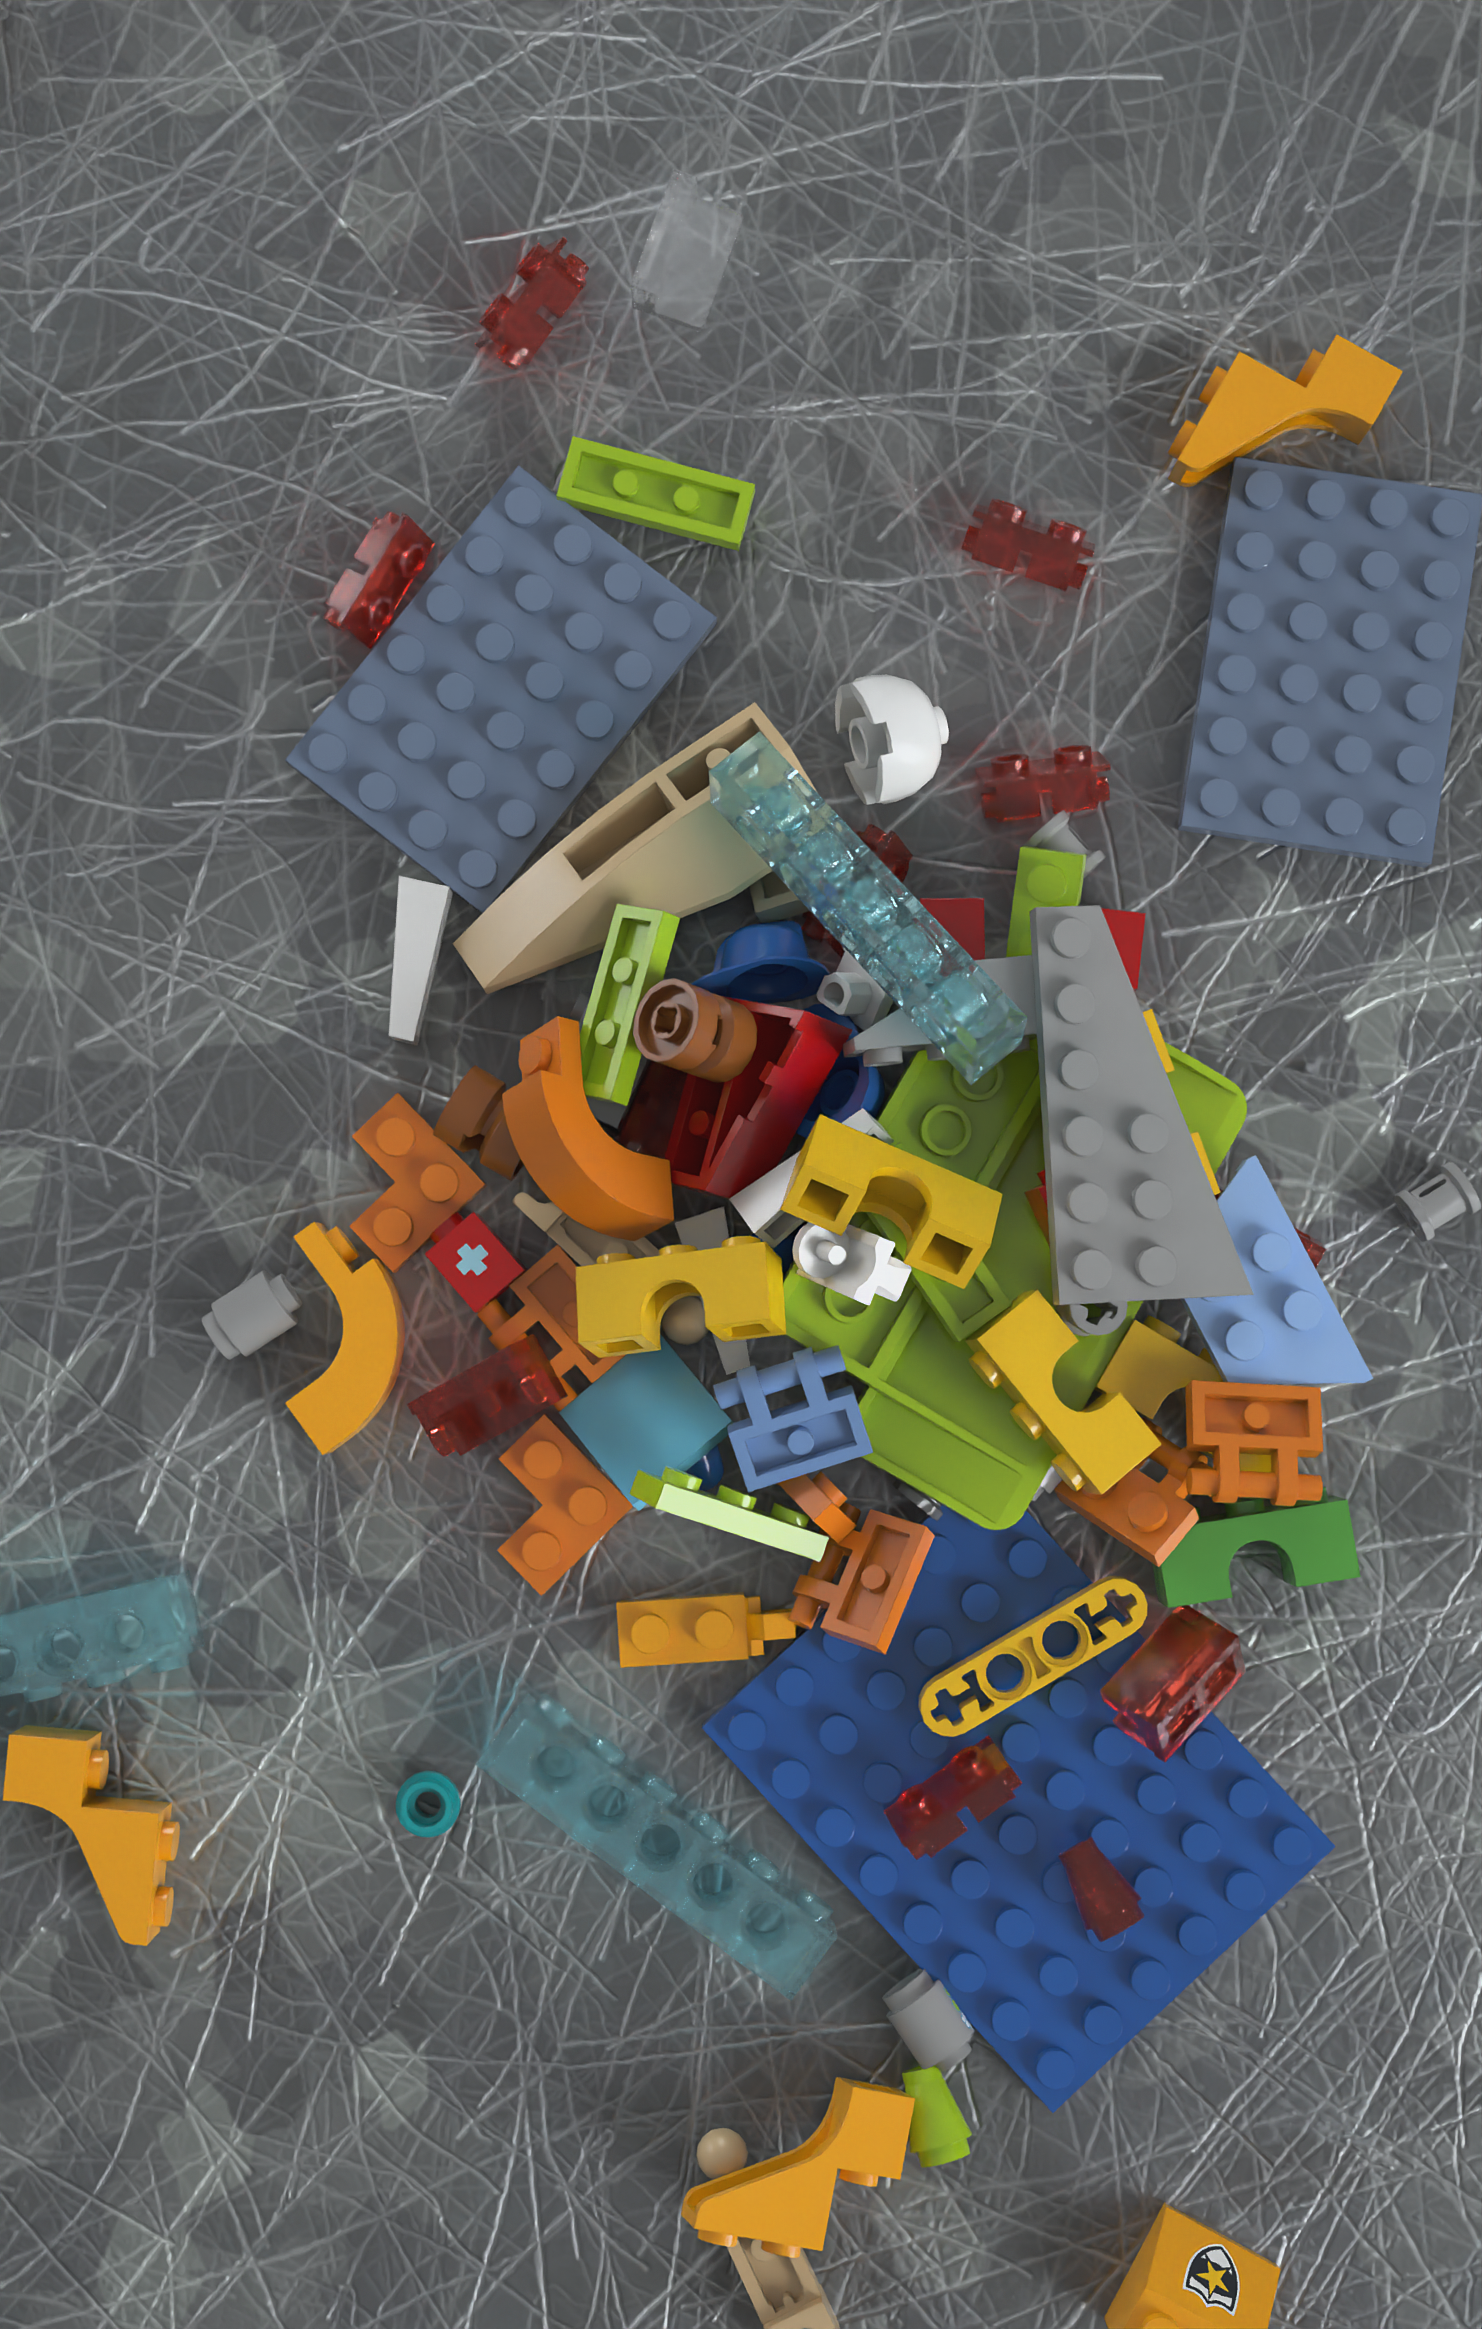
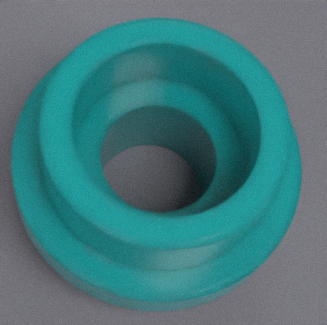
[396,1771,461,1837]

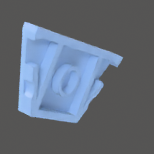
[1181,1155,1373,1384]

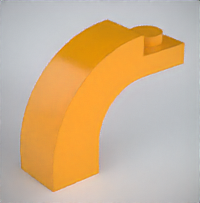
[285,1222,405,1455]

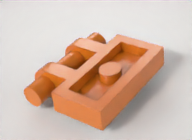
[477,1244,626,1412]
[1185,1380,1323,1506]
[1054,1417,1212,1567]
[788,1503,935,1654]

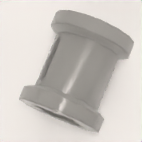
[1023,810,1106,878]
[1394,1161,1481,1242]
[1054,1301,1128,1336]

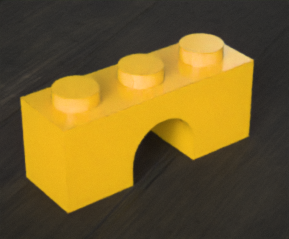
[780,1114,1003,1289]
[575,1236,787,1358]
[965,1289,1161,1495]
[1095,1315,1271,1472]

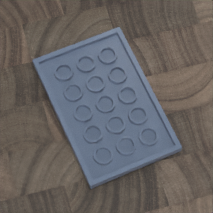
[1177,457,1482,868]
[285,465,717,914]

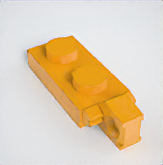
[616,1592,796,1668]

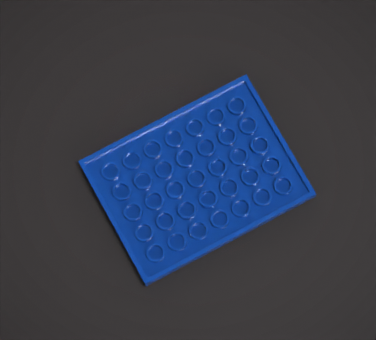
[702,1505,1336,2113]

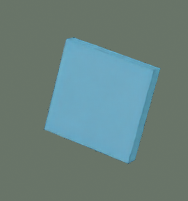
[559,1334,734,1511]

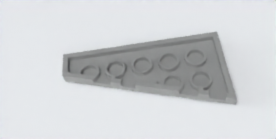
[1030,905,1254,1305]

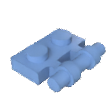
[713,1345,873,1492]

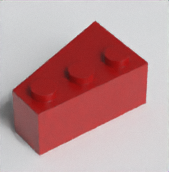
[664,996,852,1200]

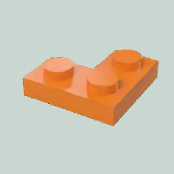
[349,1093,487,1273]
[497,1413,633,1596]

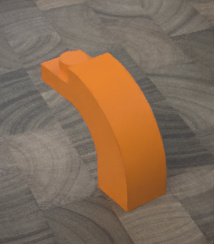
[502,1016,674,1242]

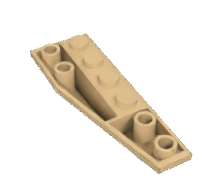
[453,702,837,994]

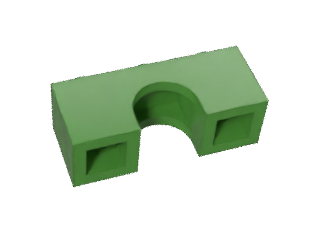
[1152,1487,1361,1608]

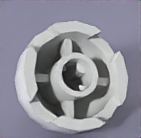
[835,674,949,805]

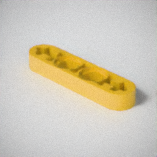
[918,1576,1148,1737]

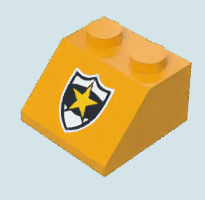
[1104,2202,1281,2329]

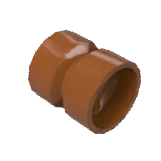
[633,978,757,1083]
[433,1065,524,1181]

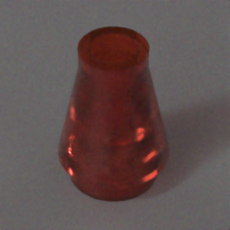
[1058,1836,1145,1942]

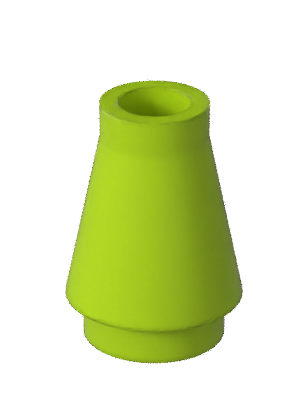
[901,2065,972,2168]

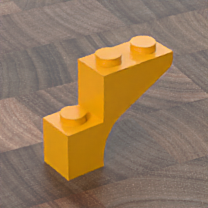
[1167,334,1403,487]
[3,1725,180,1946]
[681,2077,915,2258]

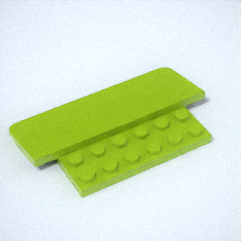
[783,1038,1247,1530]

